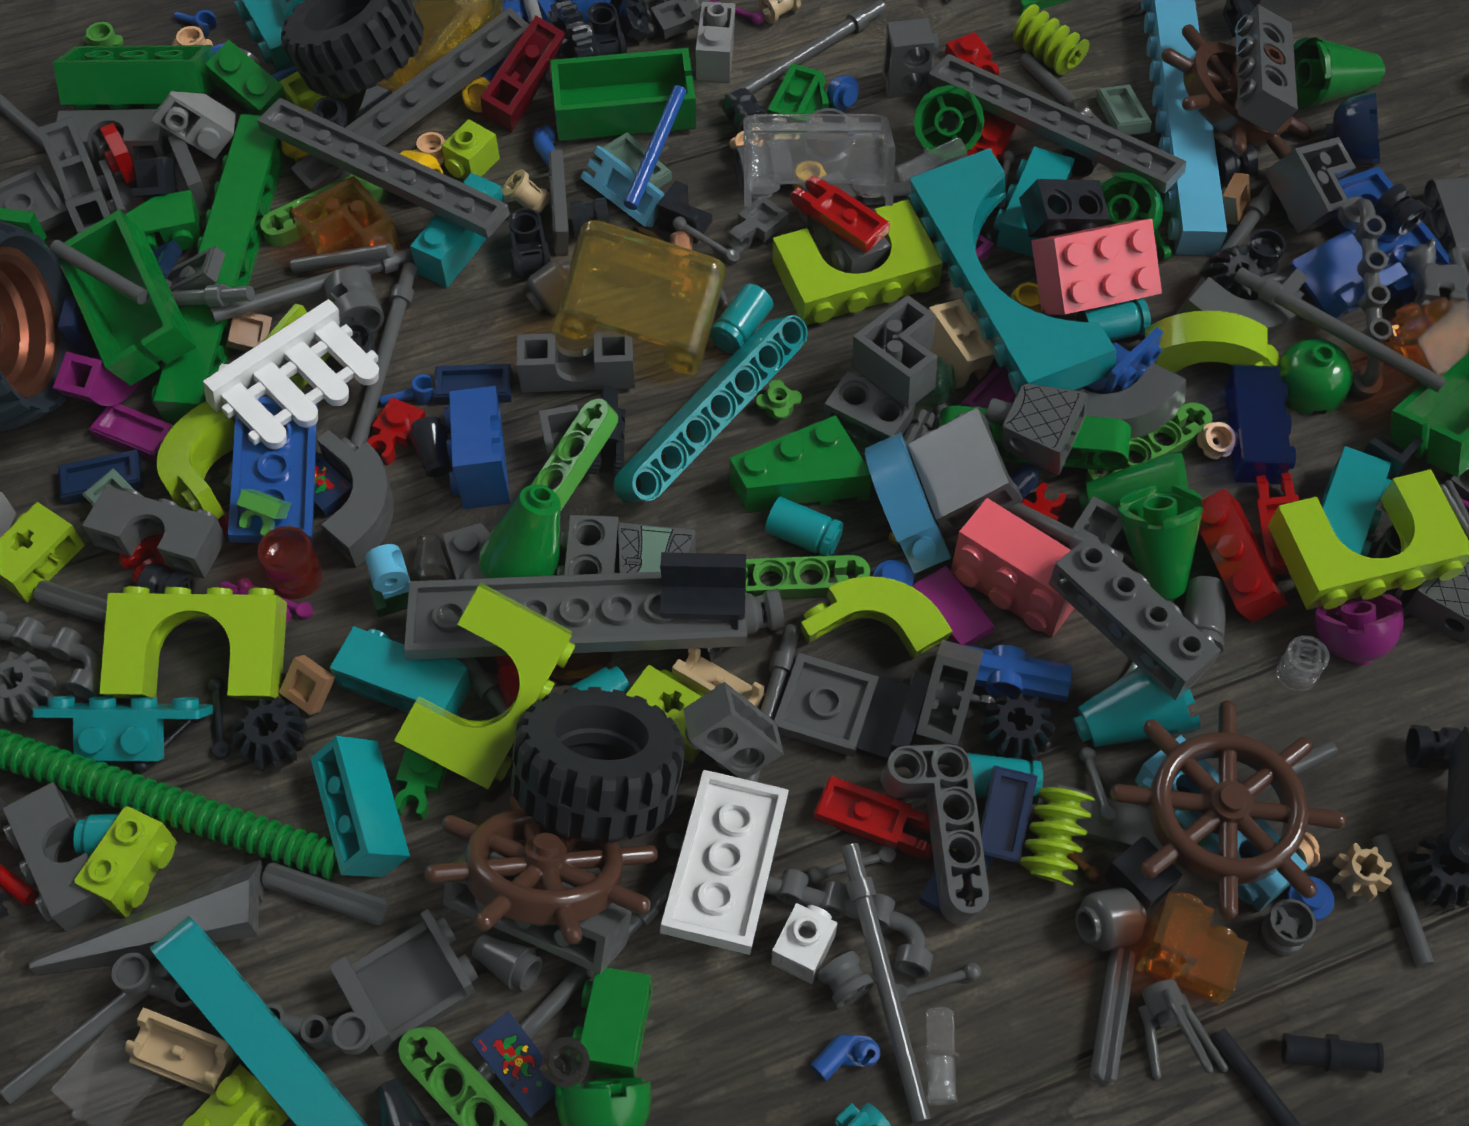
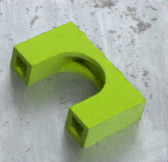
[772,199,943,326]
[1268,469,1469,610]
[394,582,575,789]
[99,586,287,701]

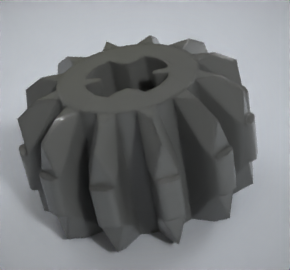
[0,651,57,724]

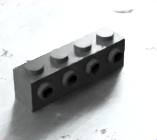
[1049,534,1221,701]

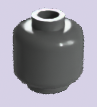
[526,261,583,316]
[1075,887,1147,952]

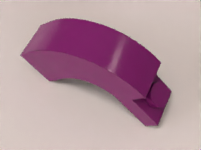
[53,352,143,406]

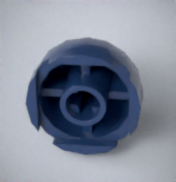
[1326,92,1381,165]

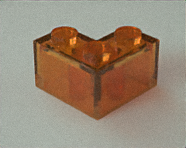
[291,175,400,255]
[1388,298,1469,382]
[1135,891,1248,1005]

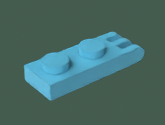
[581,146,665,228]

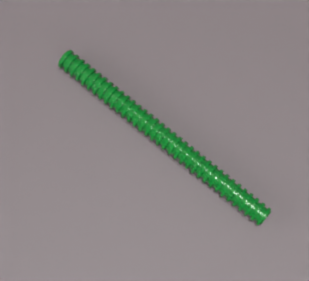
[0,729,339,880]

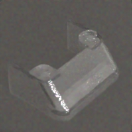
[743,114,895,207]

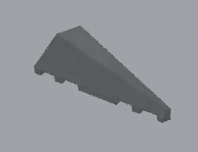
[29,859,264,975]

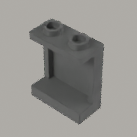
[97,135,211,214]
[907,407,1023,536]
[329,909,479,1056]

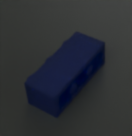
[1224,365,1296,484]

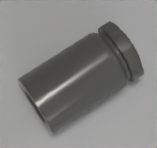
[1183,576,1228,653]

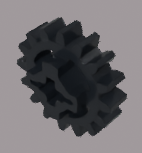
[548,0,594,59]

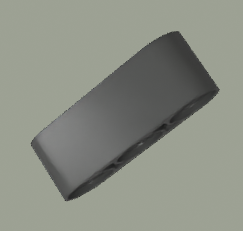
[1424,177,1469,266]

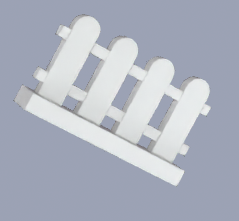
[203,299,379,449]

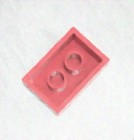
[1031,219,1162,315]
[951,498,1074,637]

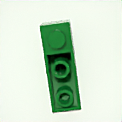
[125,190,203,250]

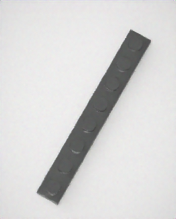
[291,7,529,193]
[928,54,1186,194]
[257,98,510,239]

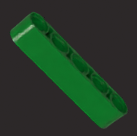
[937,406,1131,471]

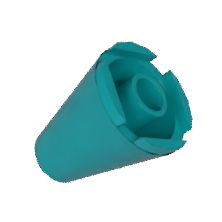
[1073,667,1201,747]

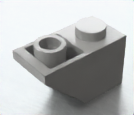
[696,2,736,82]
[151,91,236,159]

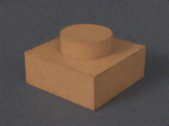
[1221,173,1251,225]
[225,312,272,352]
[279,655,336,715]

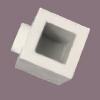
[771,903,837,984]

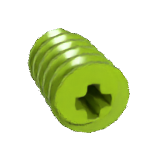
[1013,4,1090,75]
[1019,787,1095,887]

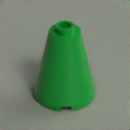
[1293,37,1385,108]
[1079,451,1188,514]
[478,485,561,578]
[1118,485,1203,602]

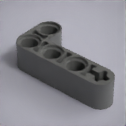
[880,744,989,926]

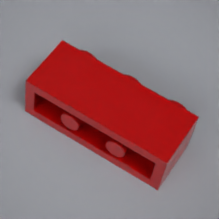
[1199,488,1289,623]

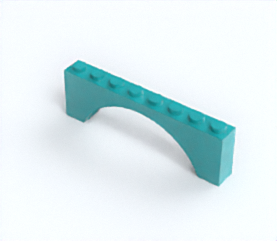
[907,148,1116,395]

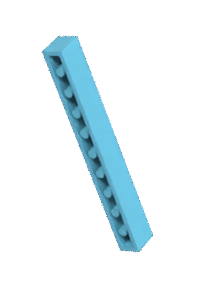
[1141,0,1227,256]

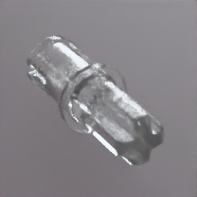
[896,138,967,182]
[922,1007,960,1105]

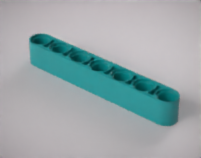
[613,315,808,503]
[150,915,368,1126]

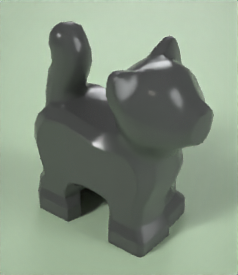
[1403,238,1469,315]

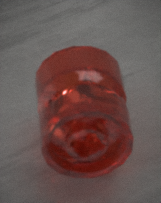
[258,526,323,600]

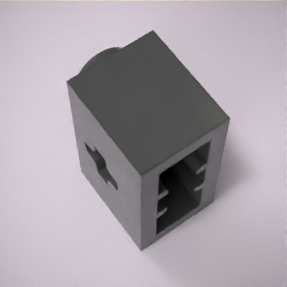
[916,640,984,746]

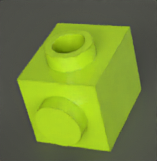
[441,119,500,180]

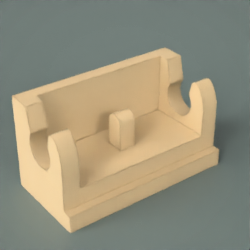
[928,299,995,389]
[672,648,765,708]
[125,1007,237,1096]

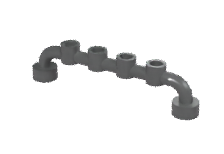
[1338,196,1393,399]
[0,610,102,701]
[765,869,933,978]
[111,952,374,1055]

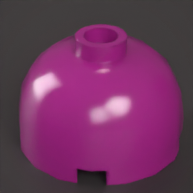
[1315,593,1404,666]

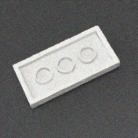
[660,770,789,955]

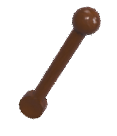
[1026,816,1102,883]

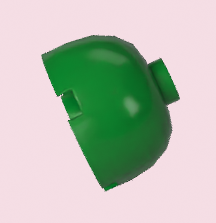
[913,85,984,158]
[1100,173,1163,234]
[1275,338,1354,415]
[555,1077,651,1126]

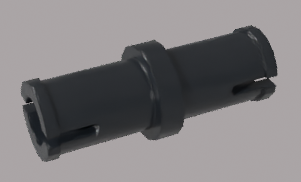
[1281,1033,1384,1074]

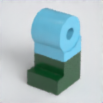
[365,544,411,617]

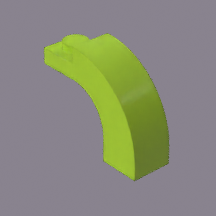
[1145,311,1280,388]
[157,401,235,519]
[800,576,952,659]

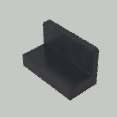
[660,552,746,620]
[857,671,931,761]

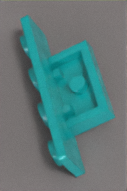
[33,696,213,761]

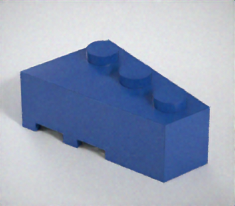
[444,386,510,510]

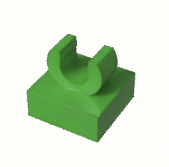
[236,489,291,535]

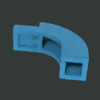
[865,433,951,573]

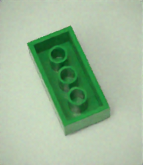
[53,45,218,110]

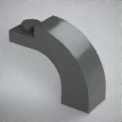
[36,117,112,234]
[1179,268,1309,341]
[1073,363,1186,438]
[317,430,394,568]

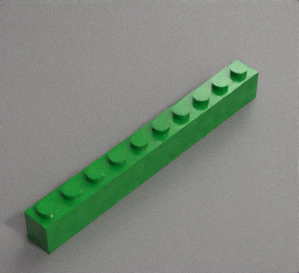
[151,114,286,424]

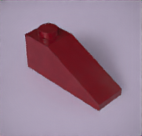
[480,15,565,133]

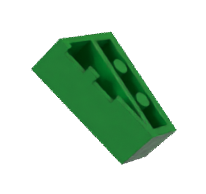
[729,415,872,513]

